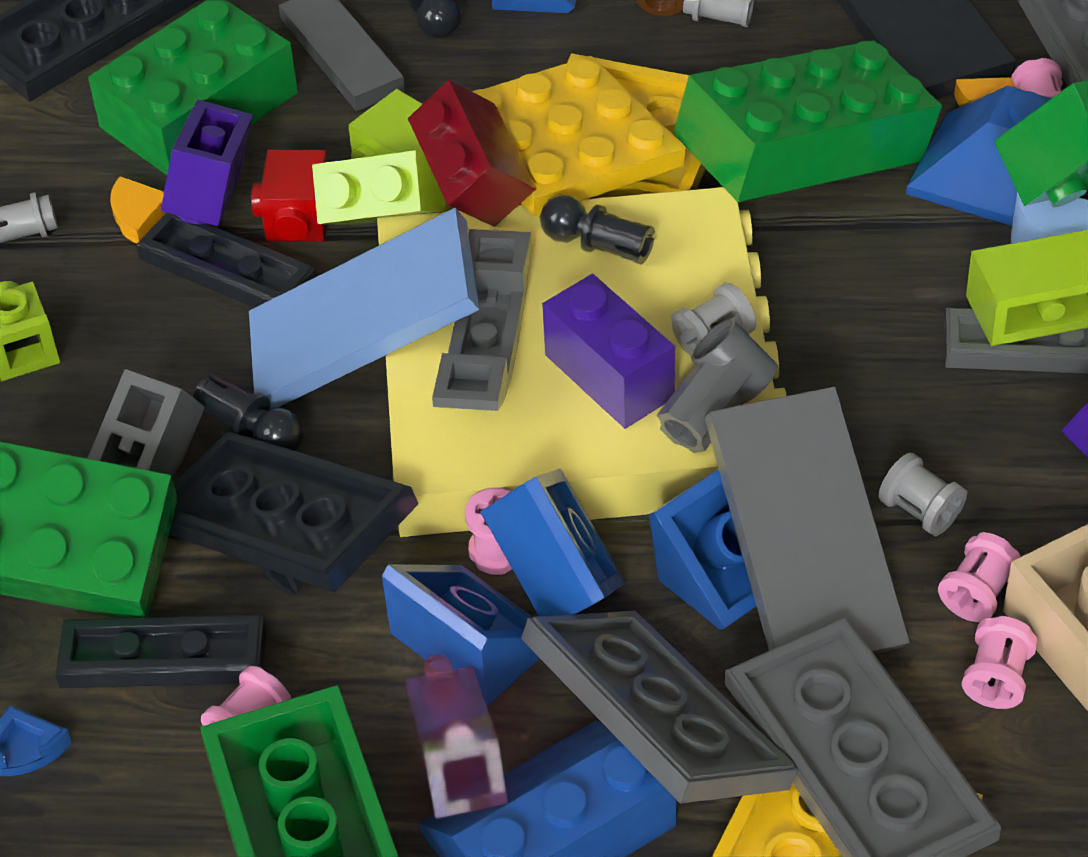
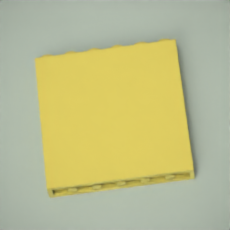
[377,187,786,537]

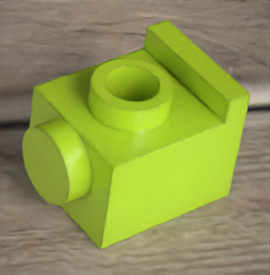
[0,281,60,381]

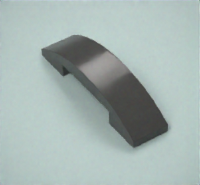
[432,229,531,411]

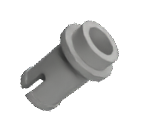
[683,0,755,27]
[0,192,58,243]

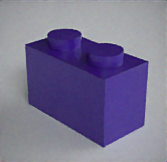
[161,99,253,226]
[542,273,675,429]

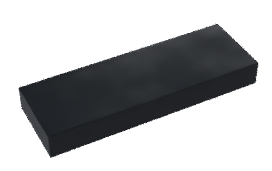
[136,212,317,308]
[55,614,266,688]

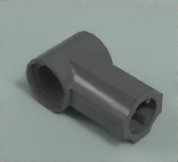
[656,319,778,453]

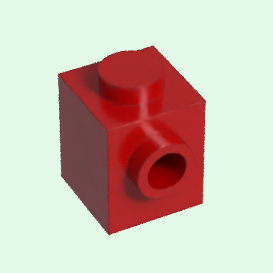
[252,150,327,242]

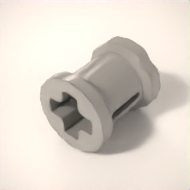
[671,282,756,356]
[879,452,967,537]

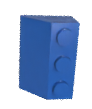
[419,720,676,857]

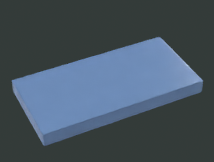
[249,208,479,410]

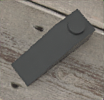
[88,369,205,479]

